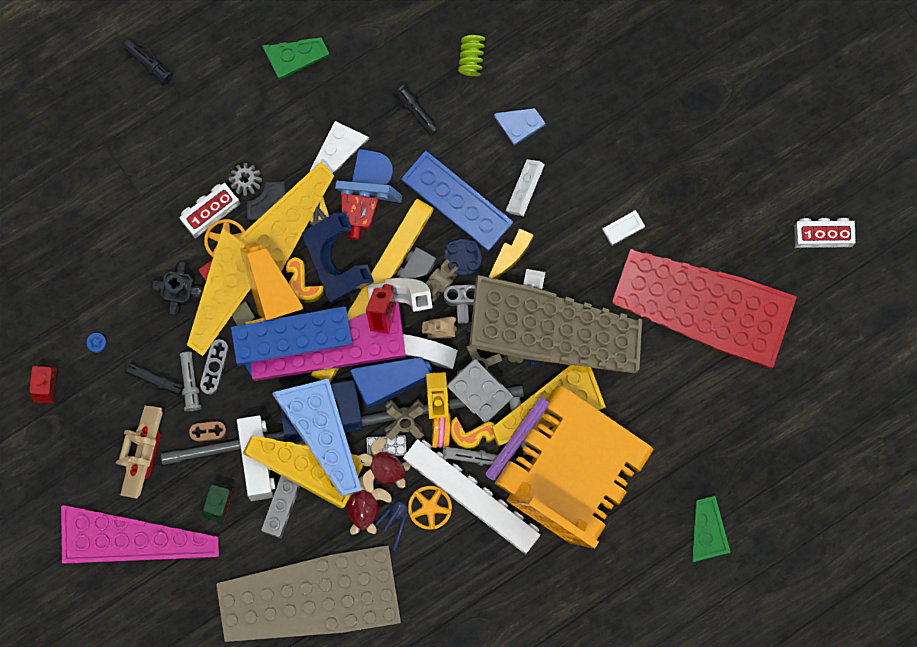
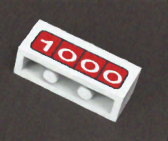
[179,183,240,239]
[794,218,855,248]

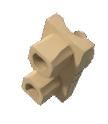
[422,317,456,340]

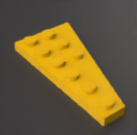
[237,162,334,272]
[187,229,251,356]
[491,365,606,446]
[242,435,363,508]

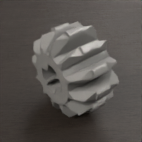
[229,163,262,196]

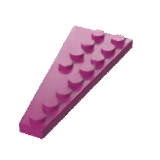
[251,301,406,381]
[61,506,219,564]

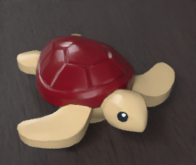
[358,438,411,493]
[347,476,392,535]

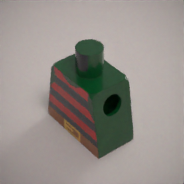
[203,483,234,523]

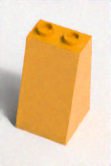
[240,242,303,320]

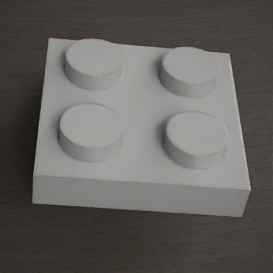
[447,358,514,423]

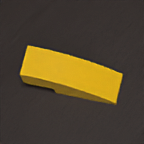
[489,229,533,279]

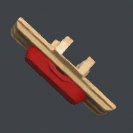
[116,406,162,499]

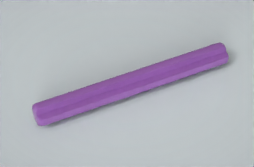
[486,397,550,480]

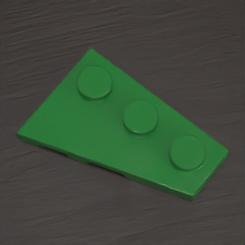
[262,38,330,80]
[692,496,731,563]

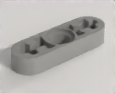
[200,339,229,395]

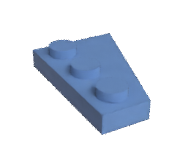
[335,181,402,203]

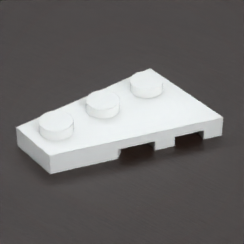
[310,121,369,174]

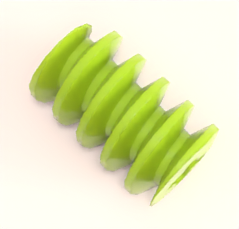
[458,35,485,76]

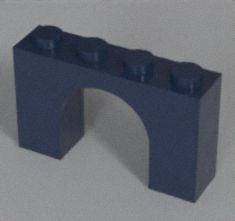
[302,212,374,302]
[280,380,363,442]

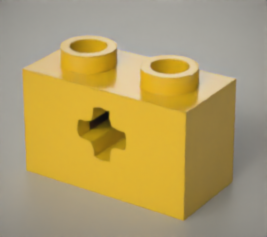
[426,372,449,419]

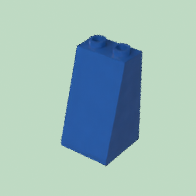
[350,357,432,410]

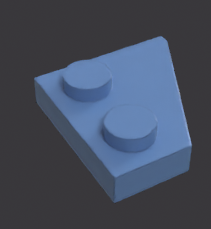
[494,108,546,146]

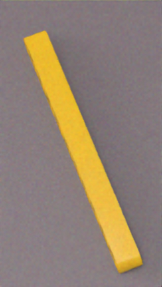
[311,199,434,382]

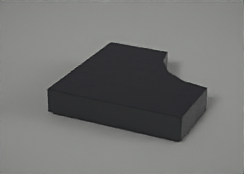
[247,182,285,221]

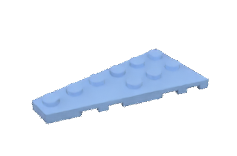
[272,379,361,496]

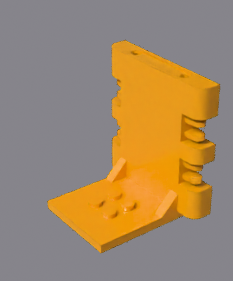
[494,386,654,549]

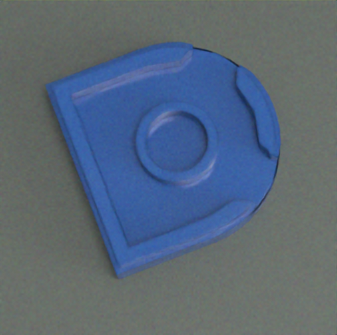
[352,149,393,185]

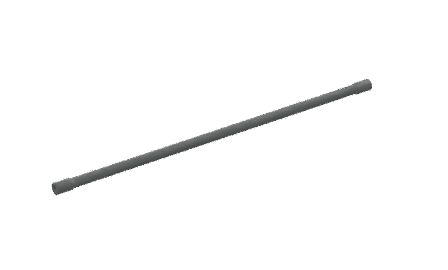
[161,385,524,465]

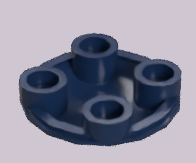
[444,239,482,275]

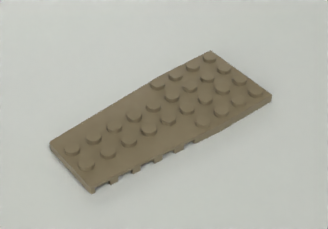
[469,275,642,373]
[217,545,401,642]

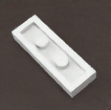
[506,159,545,216]

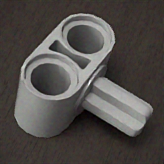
[444,285,475,324]

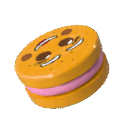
[432,413,450,448]

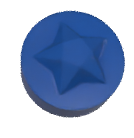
[87,333,107,353]

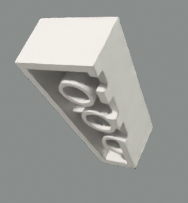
[237,416,275,501]

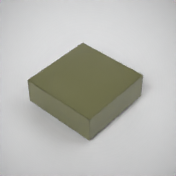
[232,302,255,326]

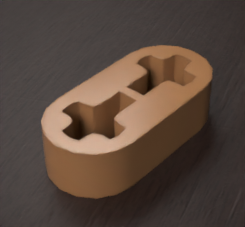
[189,422,227,442]

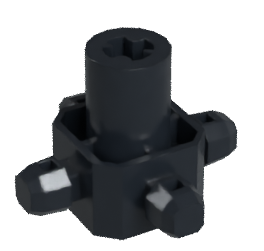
[150,262,204,316]

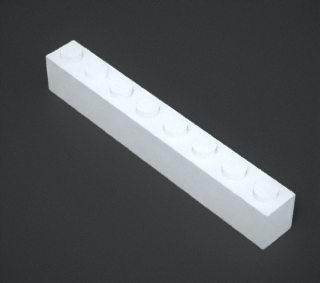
[403,439,540,555]

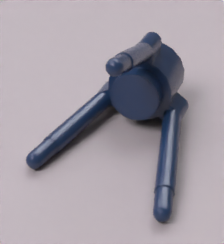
[373,501,409,551]

